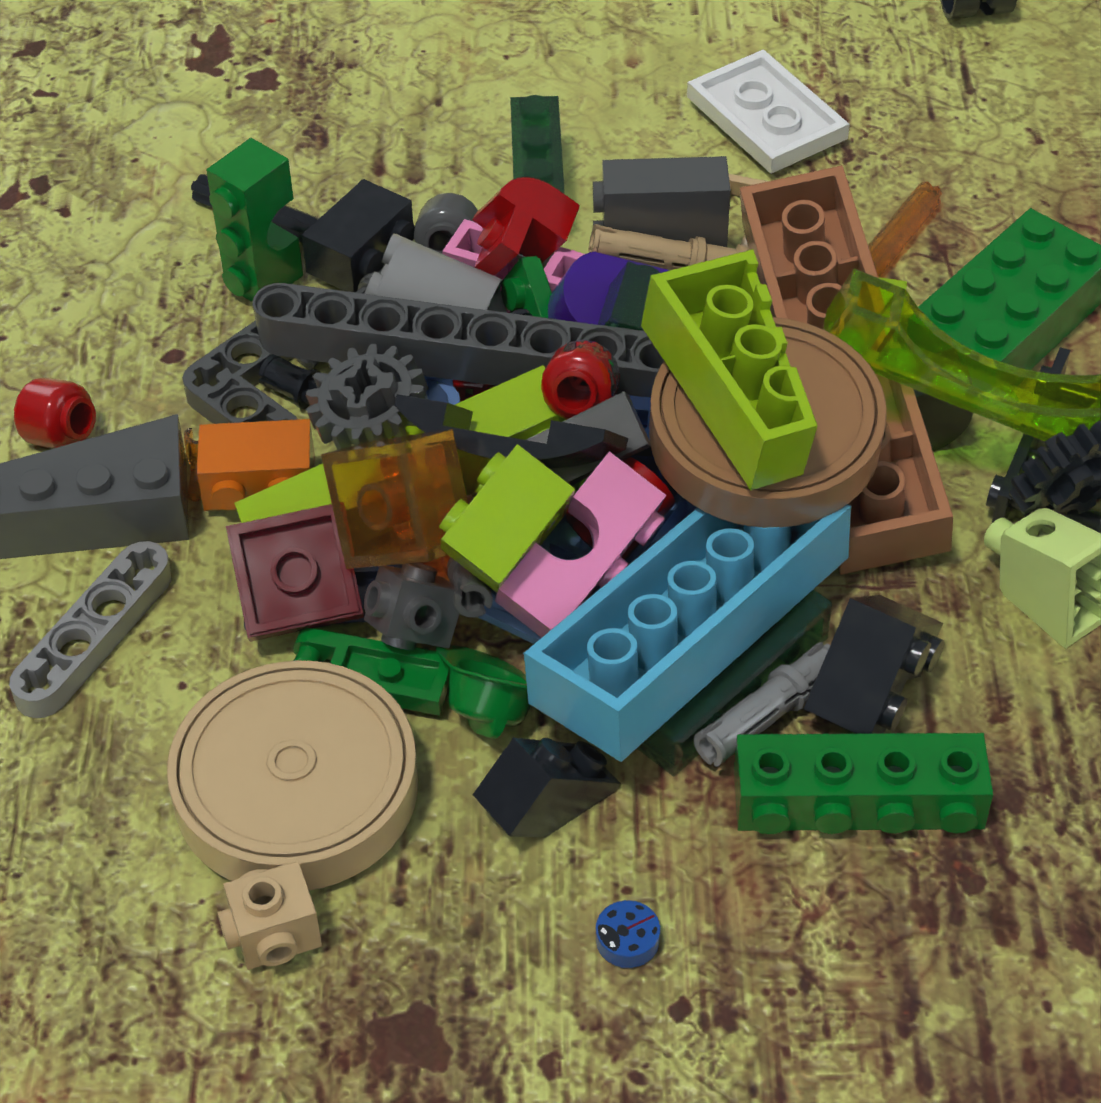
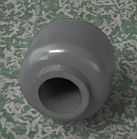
[413,193,478,253]

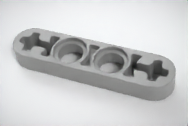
[9,541,172,718]

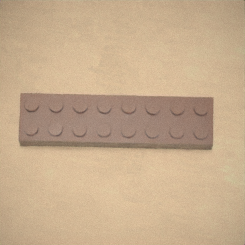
[740,165,953,575]

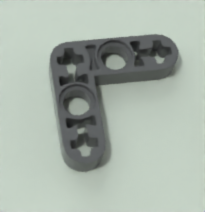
[182,320,298,424]

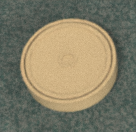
[167,660,418,891]

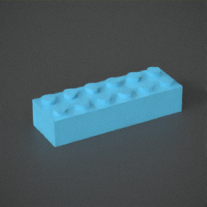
[524,505,851,762]

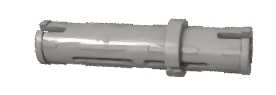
[694,642,830,766]

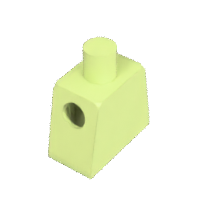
[984,508,1101,648]

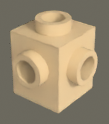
[217,861,322,970]

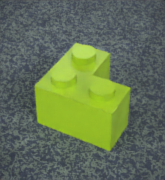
[439,444,575,593]

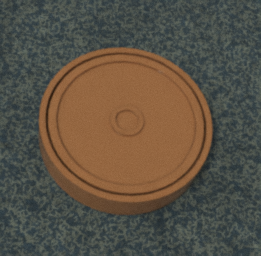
[649,317,887,528]

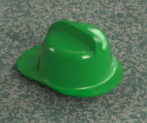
[436,645,531,739]

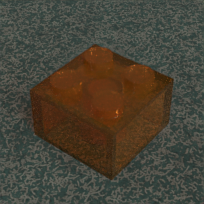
[321,429,468,569]

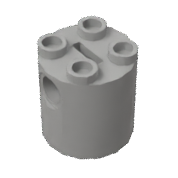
[364,233,507,313]

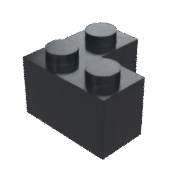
[804,595,944,734]

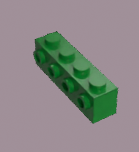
[734,733,993,834]

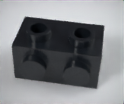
[301,179,415,292]

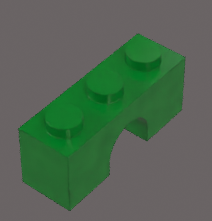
[206,138,303,302]

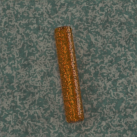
[868,181,942,277]

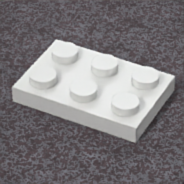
[687,49,849,174]

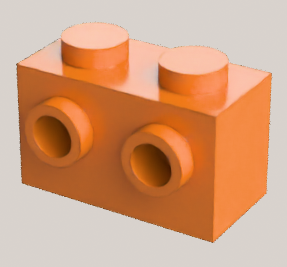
[197,419,315,511]

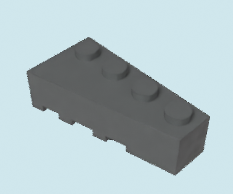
[0,414,189,559]

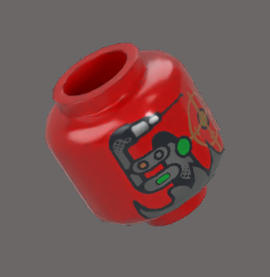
[541,340,620,420]

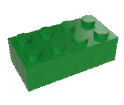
[903,208,1101,410]

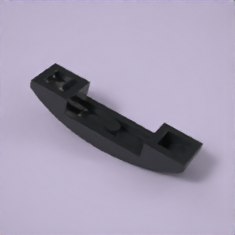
[394,394,628,468]

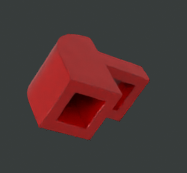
[472,177,580,276]

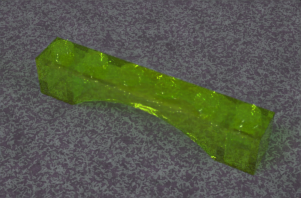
[823,269,1101,441]

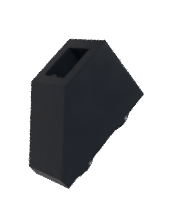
[472,737,621,838]

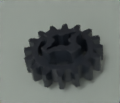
[1009,421,1101,517]

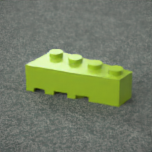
[641,249,818,490]

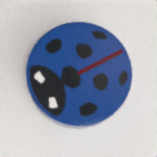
[596,900,660,968]

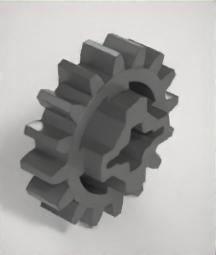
[306,344,429,456]

